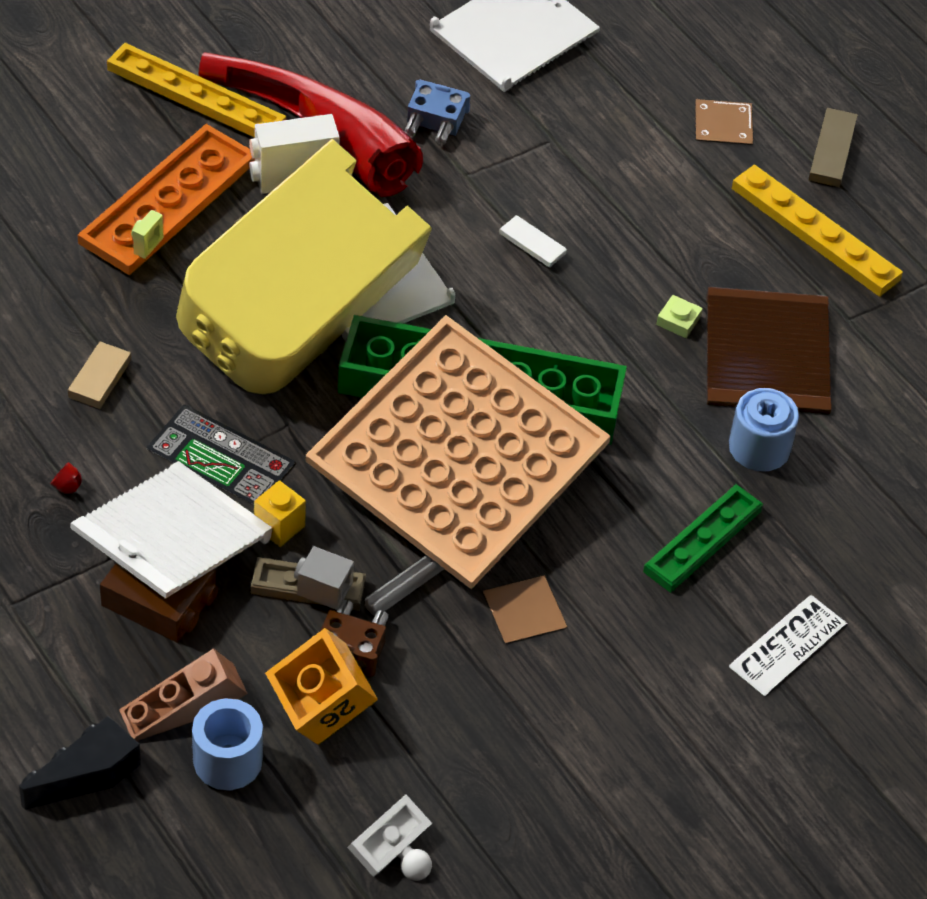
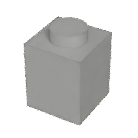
[294,546,354,610]

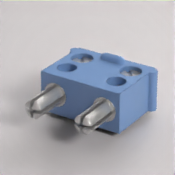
[405,79,470,145]

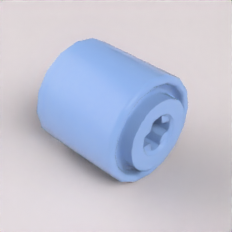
[729,388,799,471]
[192,698,263,790]

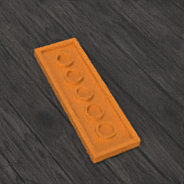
[77,124,255,275]

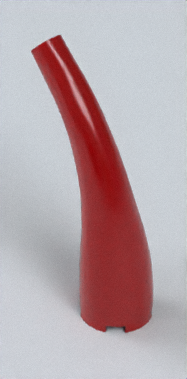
[199,52,423,197]

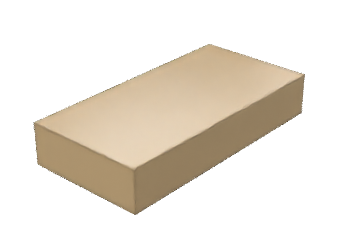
[68,342,131,409]

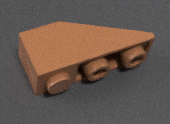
[119,648,248,741]

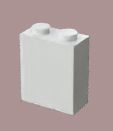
[249,114,340,194]

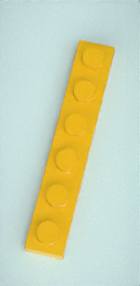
[107,43,286,138]
[731,164,903,297]

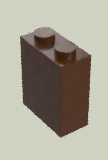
[100,562,219,643]

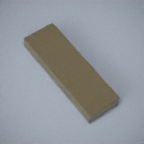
[808,108,858,187]
[251,557,366,611]

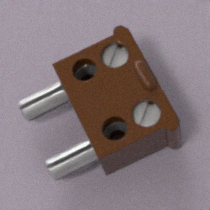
[320,600,388,677]

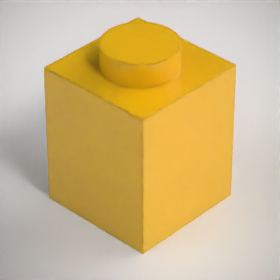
[254,480,306,547]

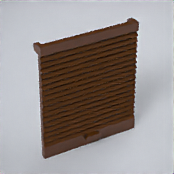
[706,287,831,414]

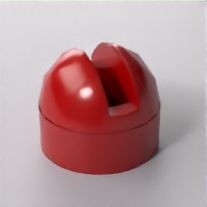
[50,462,82,494]

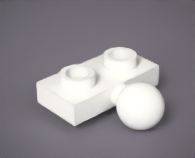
[347,795,432,881]

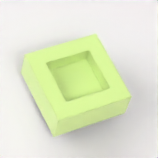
[131,210,164,259]
[656,295,703,338]

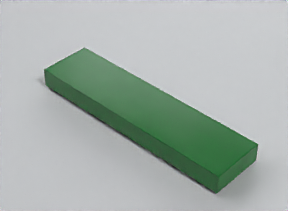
[643,484,763,593]

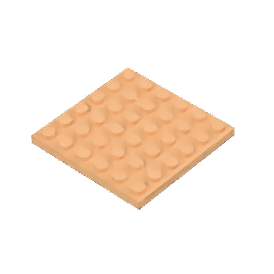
[306,315,610,589]

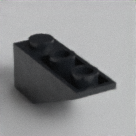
[19,716,141,810]

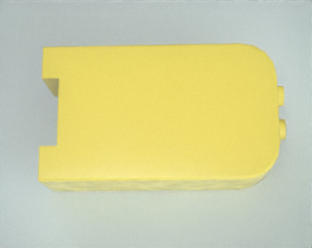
[176,139,432,394]

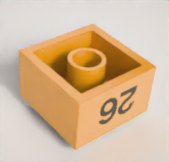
[265,628,378,745]

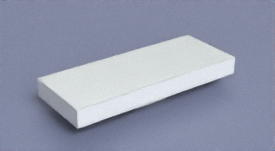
[499,215,567,268]

